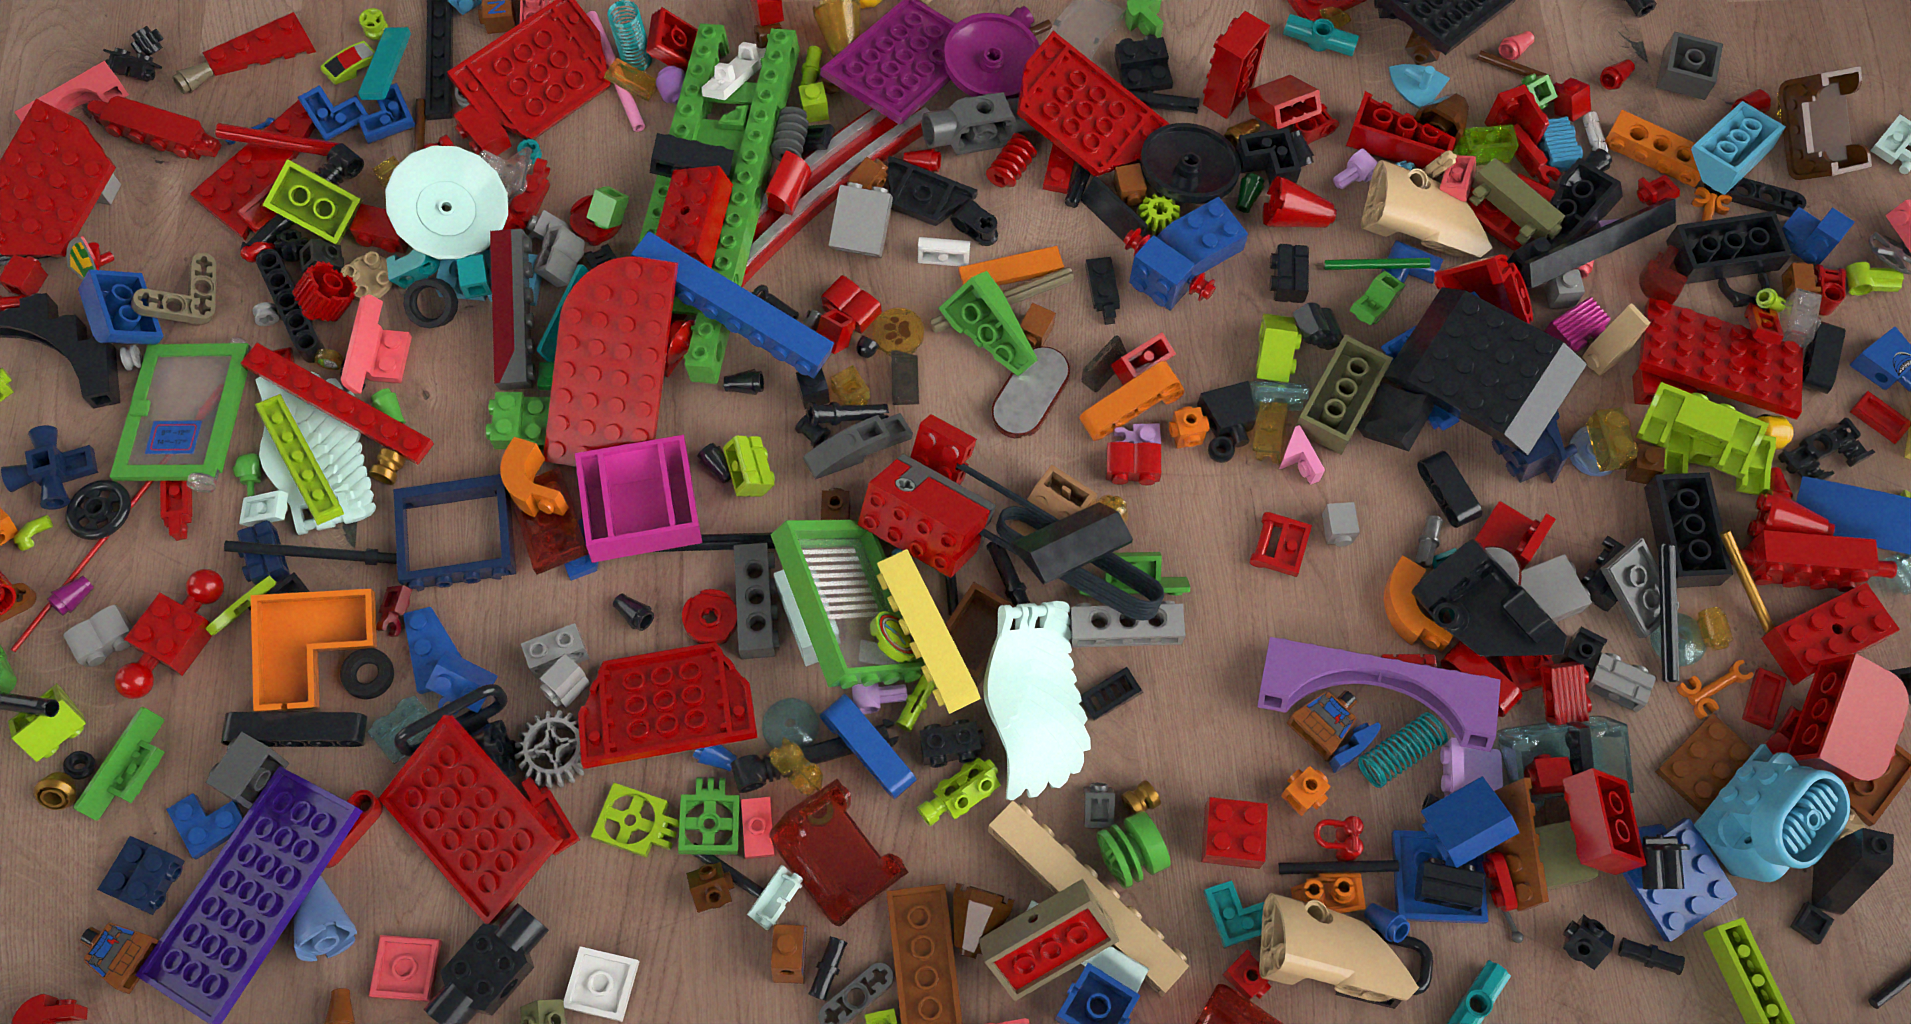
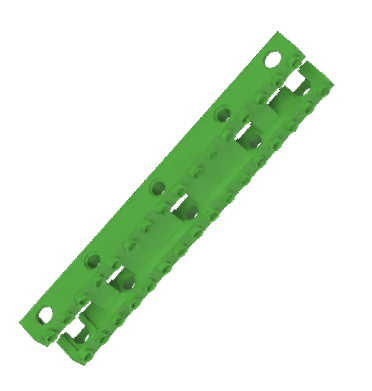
[638,23,800,384]

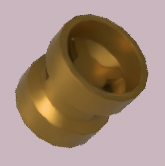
[369,448,406,485]
[1121,780,1161,815]

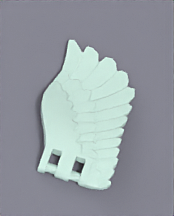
[255,371,376,535]
[983,601,1090,800]

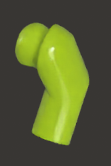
[14,515,53,551]

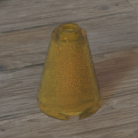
[813,0,861,58]

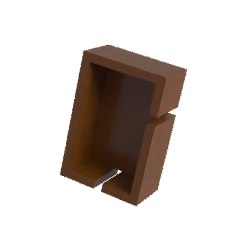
[945,582,1016,687]

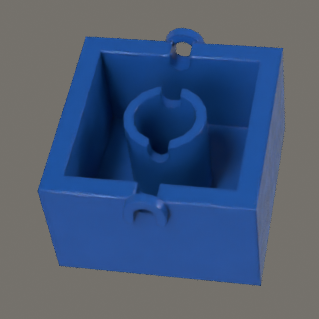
[1055,962,1141,1024]

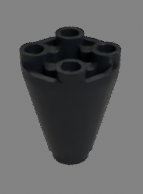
[470,719,519,777]

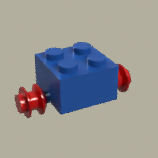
[1124,228,1216,311]

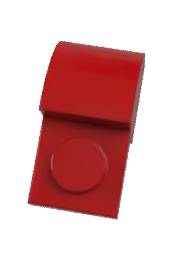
[11,994,88,1024]

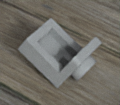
[526,210,570,241]

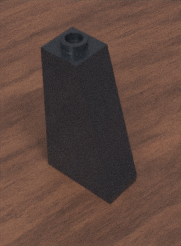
[1812,828,1894,915]

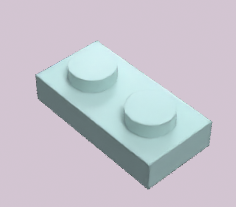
[239,490,289,527]

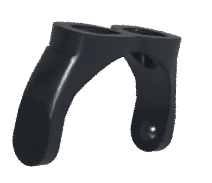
[1718,271,1770,307]

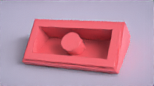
[1440,155,1476,202]

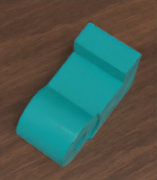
[386,249,440,289]

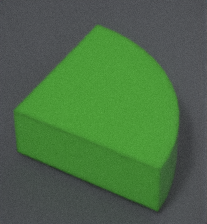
[719,105,750,131]

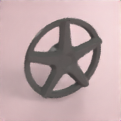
[1868,232,1911,275]

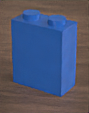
[1421,776,1520,868]

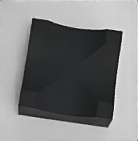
[1356,383,1434,452]

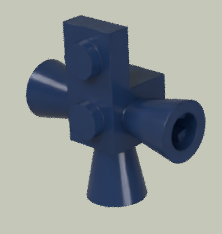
[1,425,98,510]

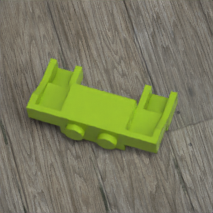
[1635,382,1769,479]
[1661,429,1776,496]

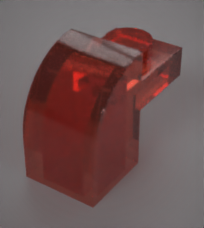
[1639,245,1688,305]

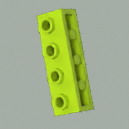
[1703,917,1795,1024]

